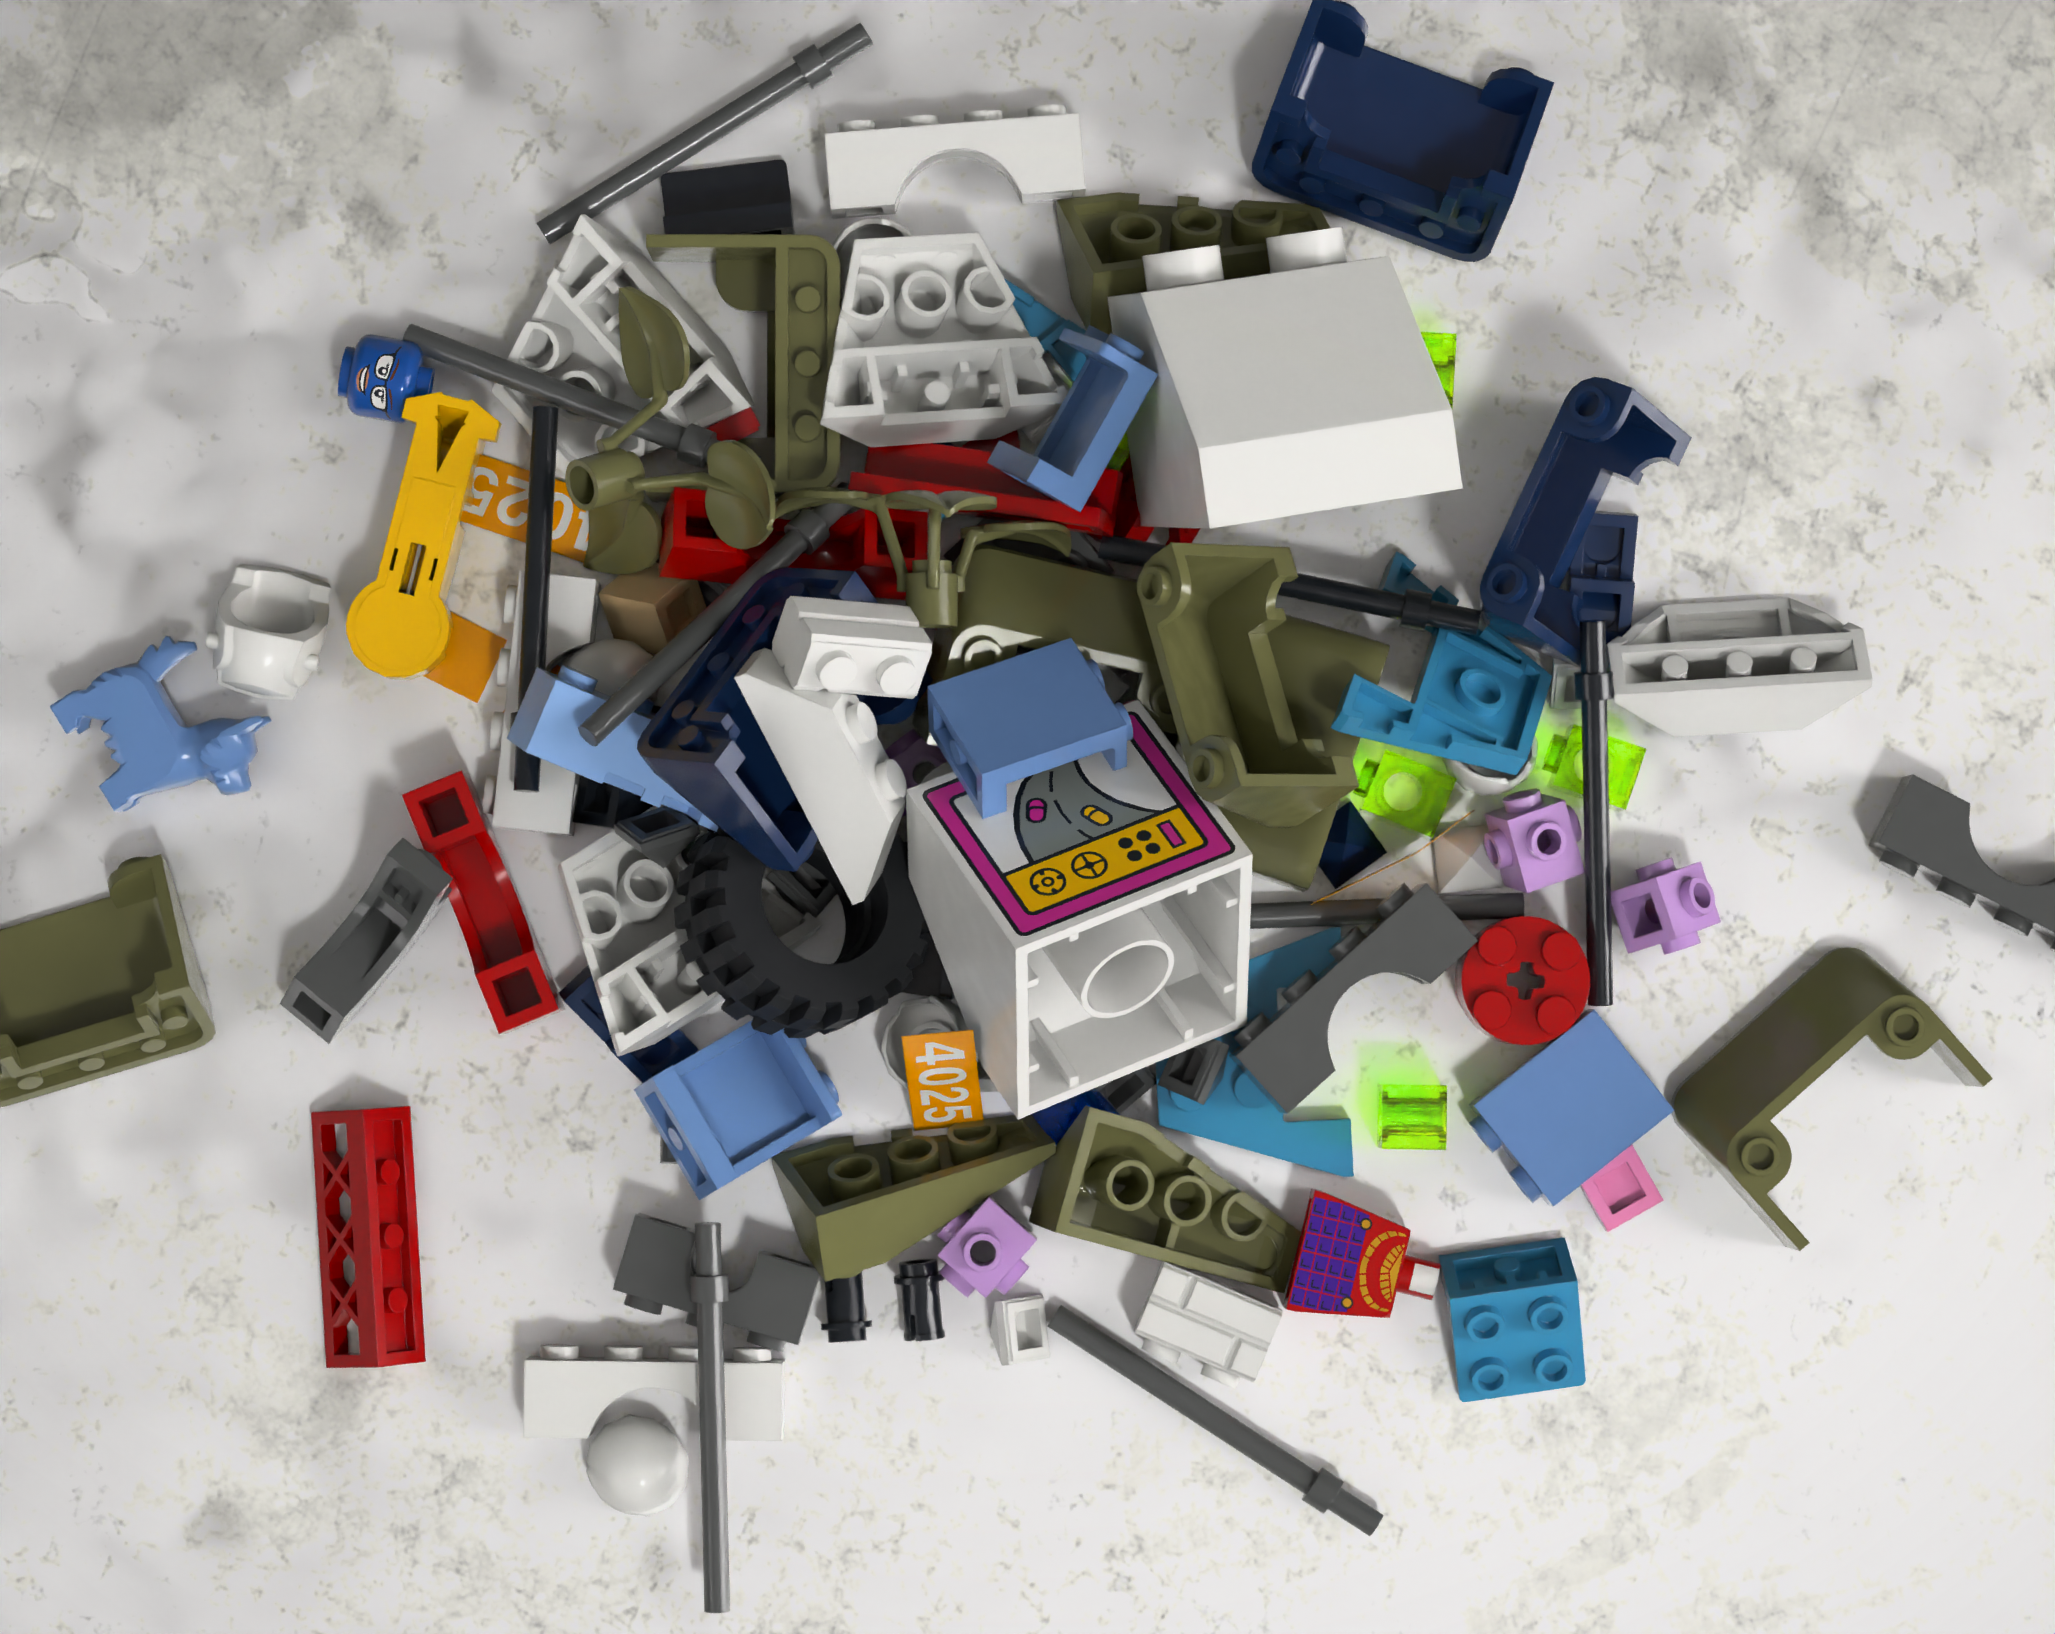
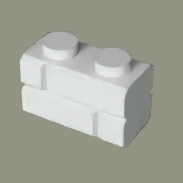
[772,596,932,699]
[1134,1261,1283,1388]

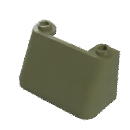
[1137,542,1359,828]
[1218,614,1390,892]
[0,854,216,1107]

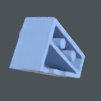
[507,665,719,832]

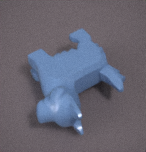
[50,636,272,812]

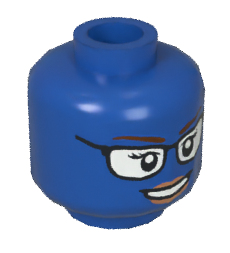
[338,334,435,423]

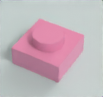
[1580,1145,1664,1232]

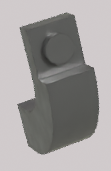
[280,838,453,1044]

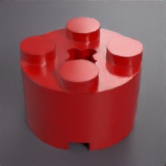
[1455,916,1590,1045]

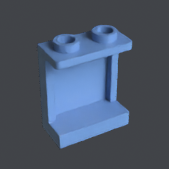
[987,325,1158,512]
[928,638,1133,819]
[1469,1009,1674,1206]
[634,1021,842,1200]

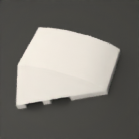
[491,214,754,474]
[820,232,1068,447]
[558,804,824,1057]

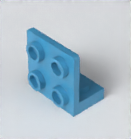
[1438,1237,1586,1402]

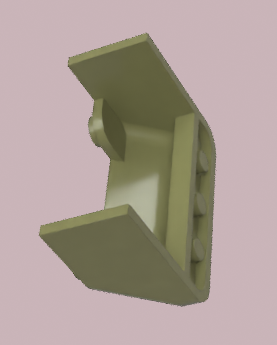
[646,234,841,502]
[912,544,1185,762]
[1671,947,1993,1251]

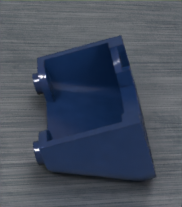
[1251,0,1554,262]
[1479,377,1692,668]
[637,567,933,872]

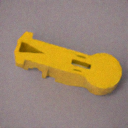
[346,392,502,680]

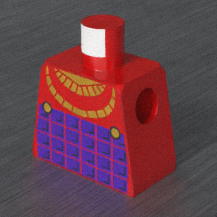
[1283,1188,1441,1318]

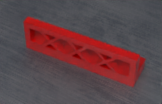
[848,443,1123,537]
[311,1106,426,1368]

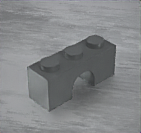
[613,1213,820,1352]

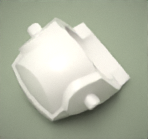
[205,564,331,700]

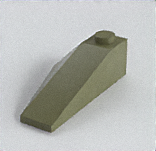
[1056,192,1331,335]
[1028,1106,1301,1293]
[772,1114,1056,1282]

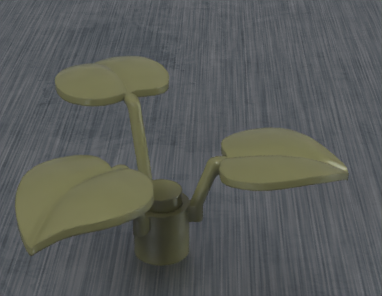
[565,286,776,575]
[775,487,1071,628]

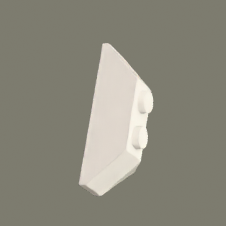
[1607,598,1873,737]
[734,648,907,905]

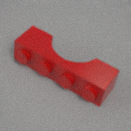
[659,487,928,600]
[402,770,565,1034]

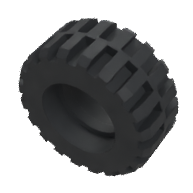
[674,809,929,1038]

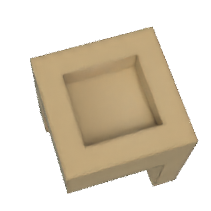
[598,562,707,654]

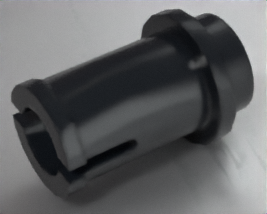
[894,1259,945,1341]
[821,1272,872,1343]

